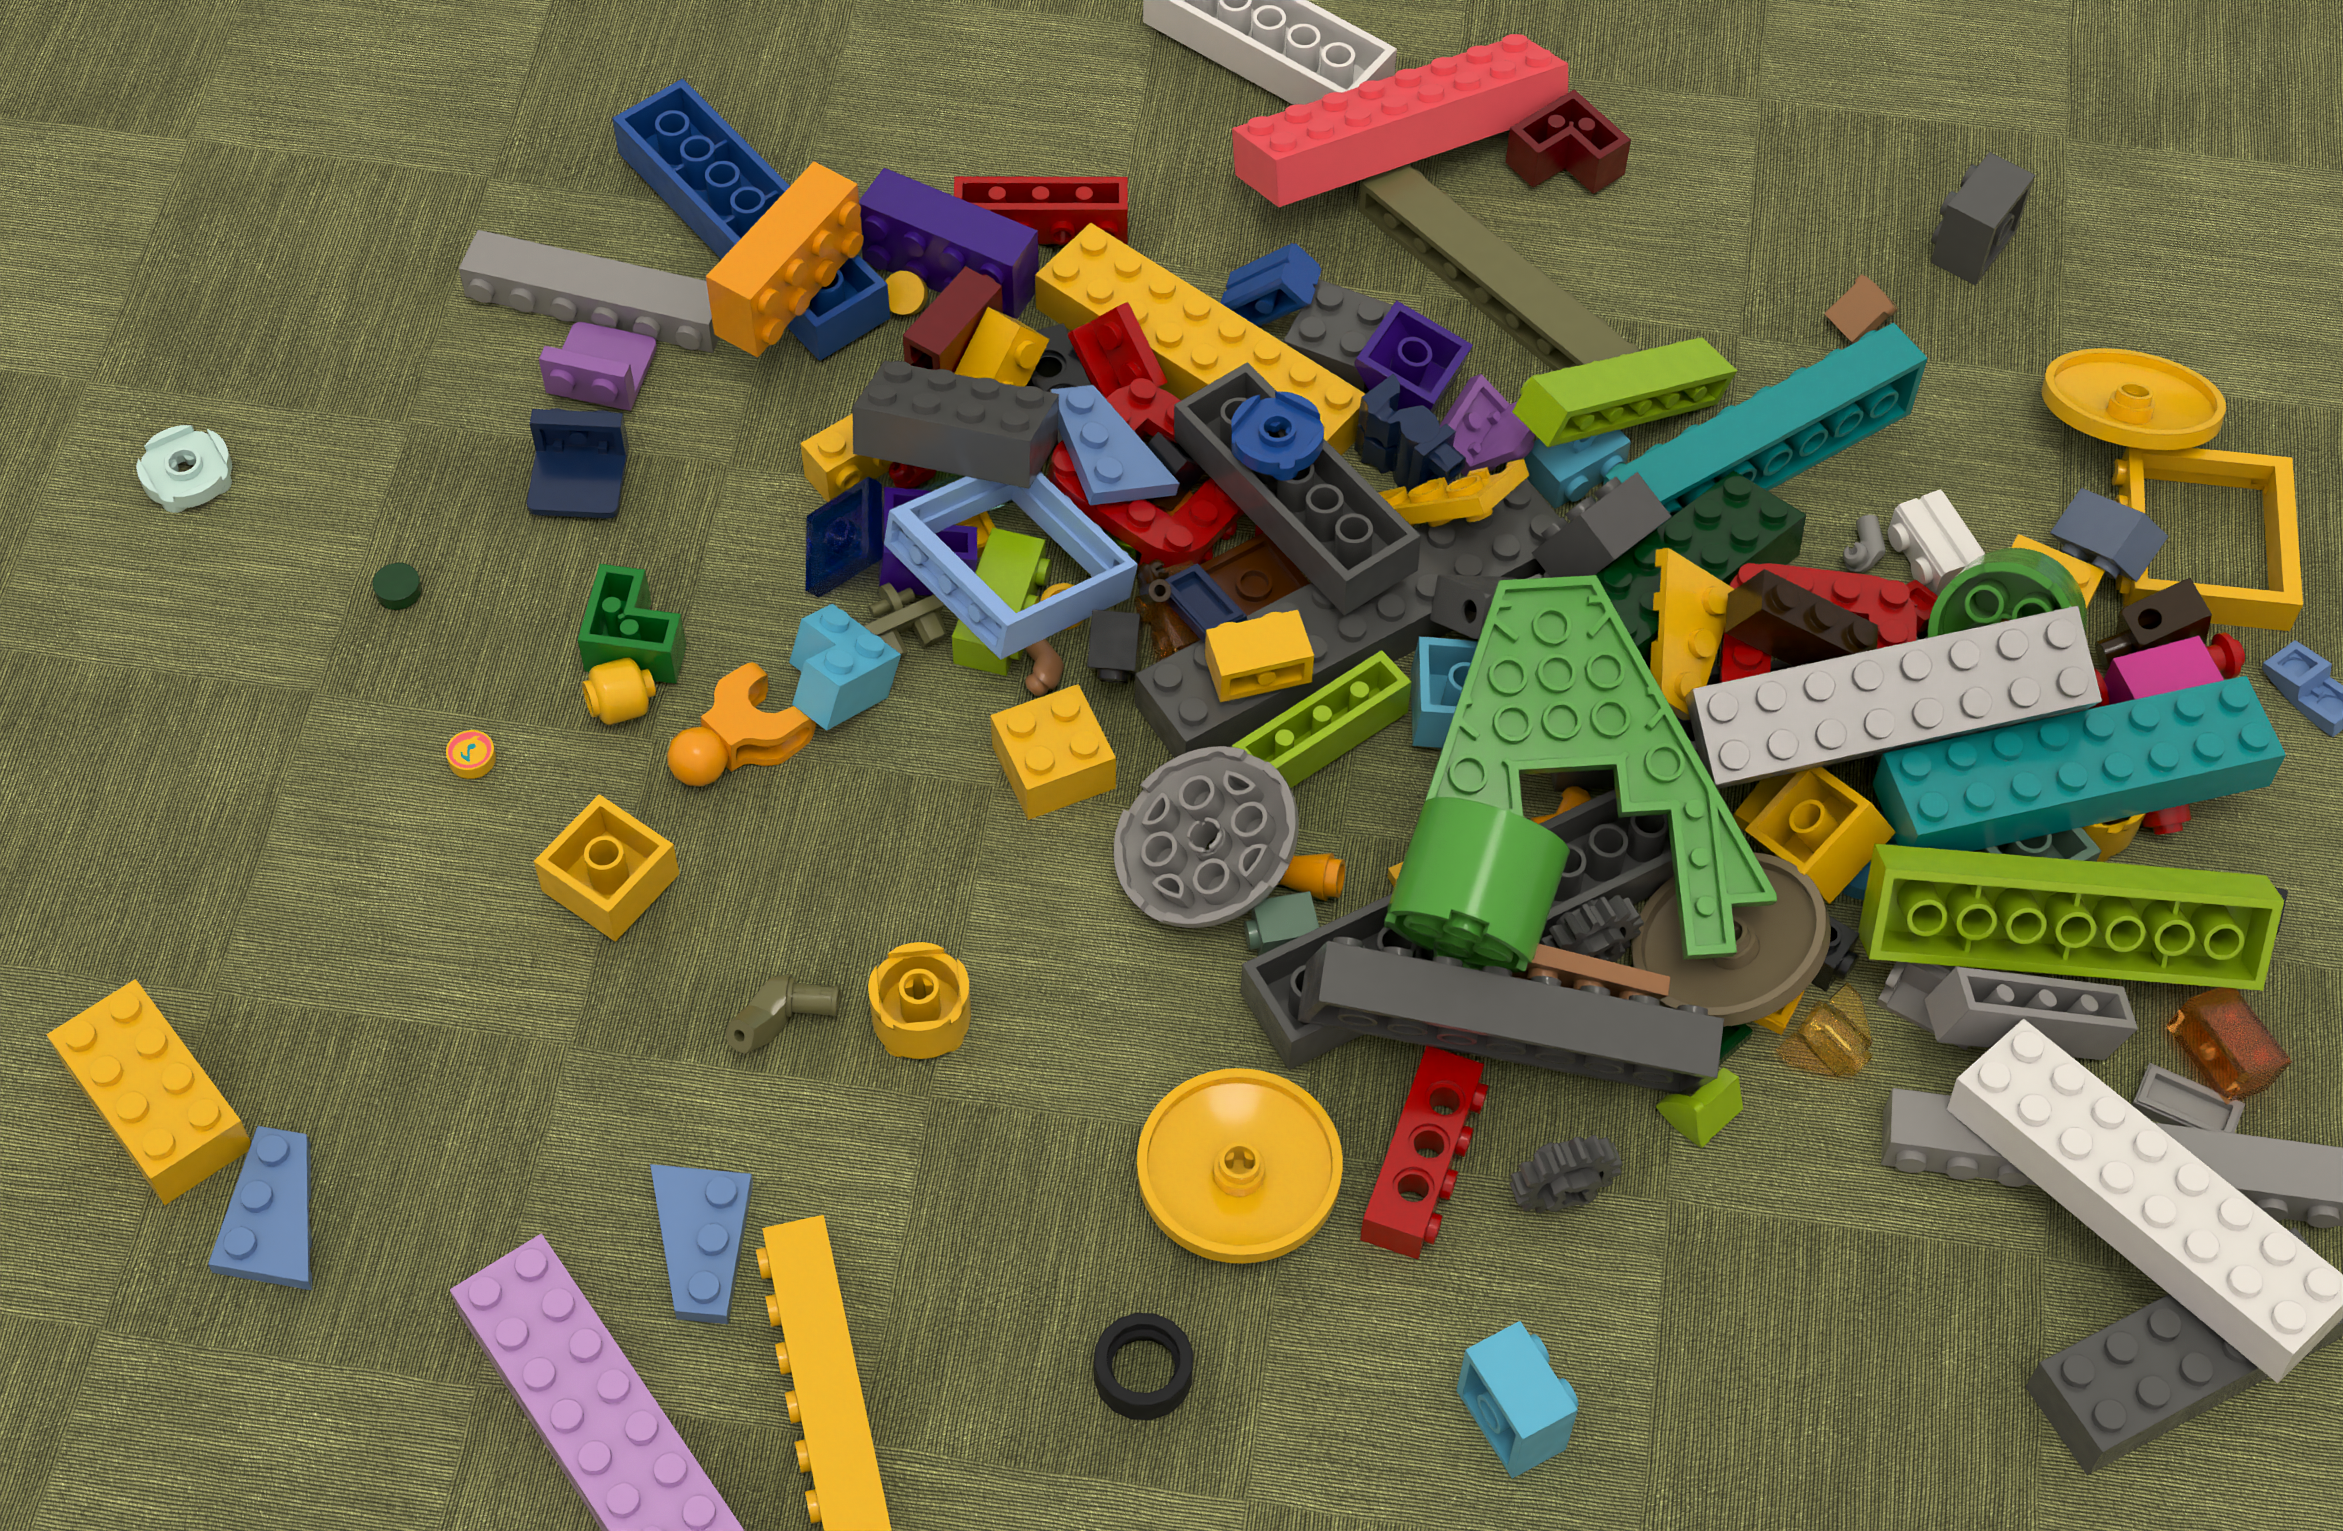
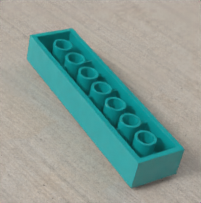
[1603,322,1928,557]
[1872,676,2286,851]

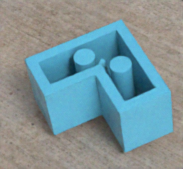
[789,604,901,730]

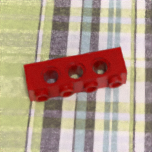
[1360,1046,1489,1260]

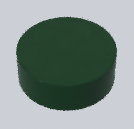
[373,563,422,610]

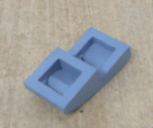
[2262,640,2343,737]

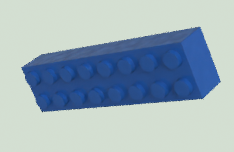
[612,78,890,361]

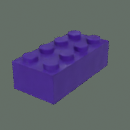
[859,168,1039,319]

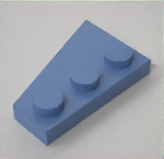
[1050,385,1180,505]
[208,1126,312,1290]
[650,1164,753,1324]

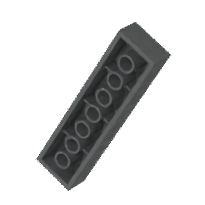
[1297,937,1724,1095]

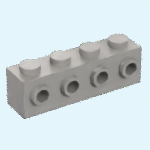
[1924,967,2138,1060]

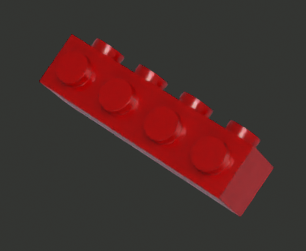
[953,176,1128,245]

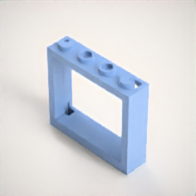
[884,471,1138,660]

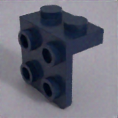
[527,408,629,518]

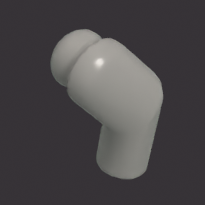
[1843,515,1886,573]

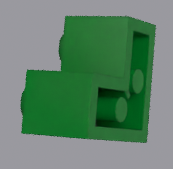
[577,564,687,684]

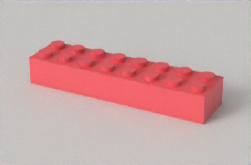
[1232,34,1568,207]

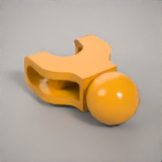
[667,662,816,786]

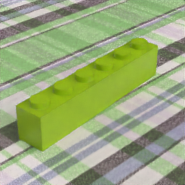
[1512,337,1738,447]

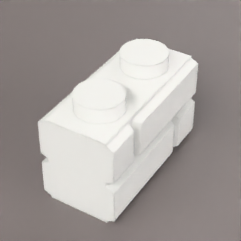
[1888,489,1985,596]

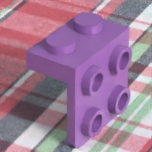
[539,322,657,411]
[1440,374,1536,477]

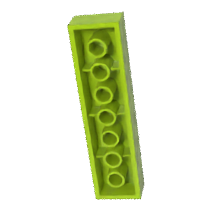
[1858,844,2284,991]

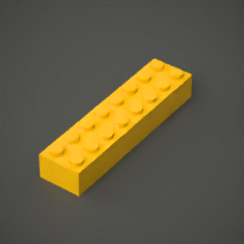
[1035,223,1365,456]

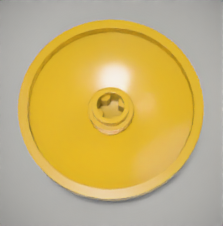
[2041,348,2226,450]
[1137,1068,1343,1264]

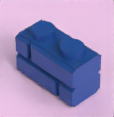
[1220,243,1322,327]

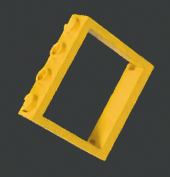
[2112,446,2303,631]

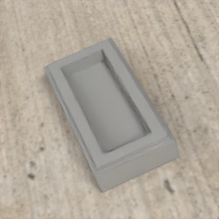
[2131,1062,2245,1133]

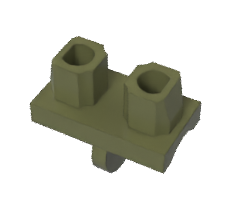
[864,582,947,660]

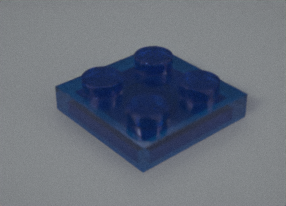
[805,476,882,598]

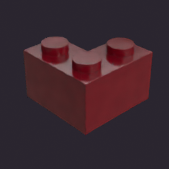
[1505,89,1631,194]

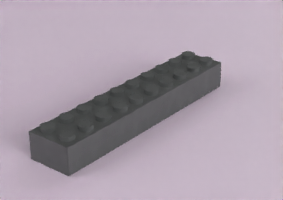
[1135,478,1560,758]
[1240,789,1674,1070]

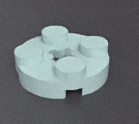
[136,425,232,513]

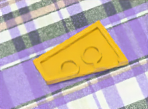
[1650,548,1734,721]

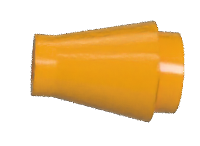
[1278,853,1346,901]

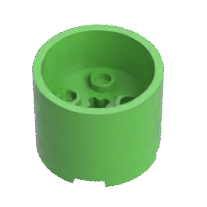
[1928,548,2087,638]
[1385,797,1570,973]

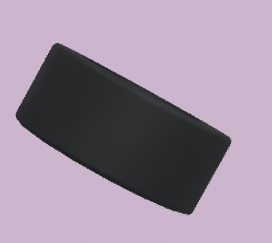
[1094,1313,1193,1420]

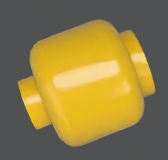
[582,658,656,725]

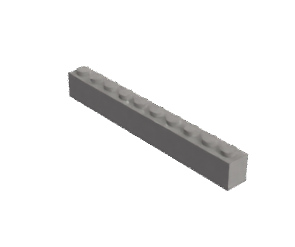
[1881,1088,2343,1228]

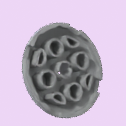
[1113,746,1299,928]

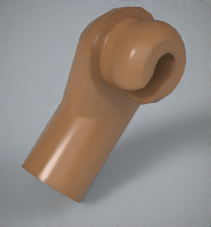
[1024,638,1064,697]

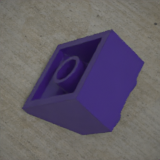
[1354,300,1473,413]

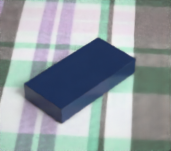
[1165,563,1247,644]

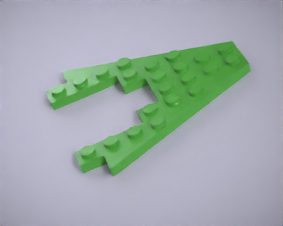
[1384,575,1777,971]

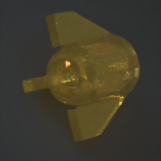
[1775,982,1873,1077]

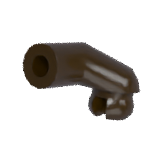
[1136,559,1171,605]

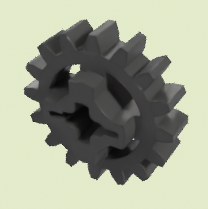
[1540,895,1644,962]
[1510,1135,1623,1213]

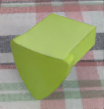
[1656,1067,1743,1148]

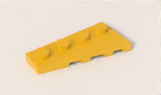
[1378,459,1529,527]

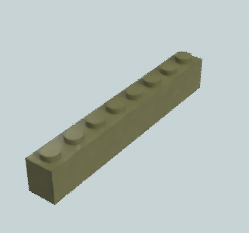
[1358,164,1640,371]

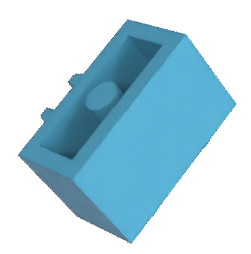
[1524,429,1631,509]

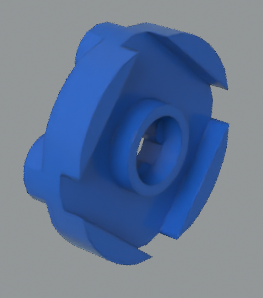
[1231,392,1324,481]

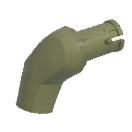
[725,974,841,1054]

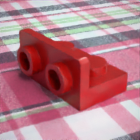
[1068,302,1168,399]

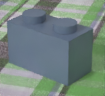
[2050,488,2168,582]

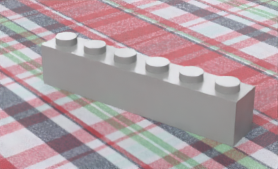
[459,230,720,353]

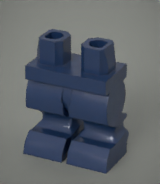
[1354,373,1466,493]

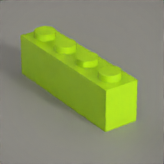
[1232,650,1412,788]

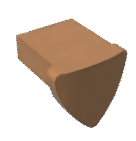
[1824,274,1898,344]

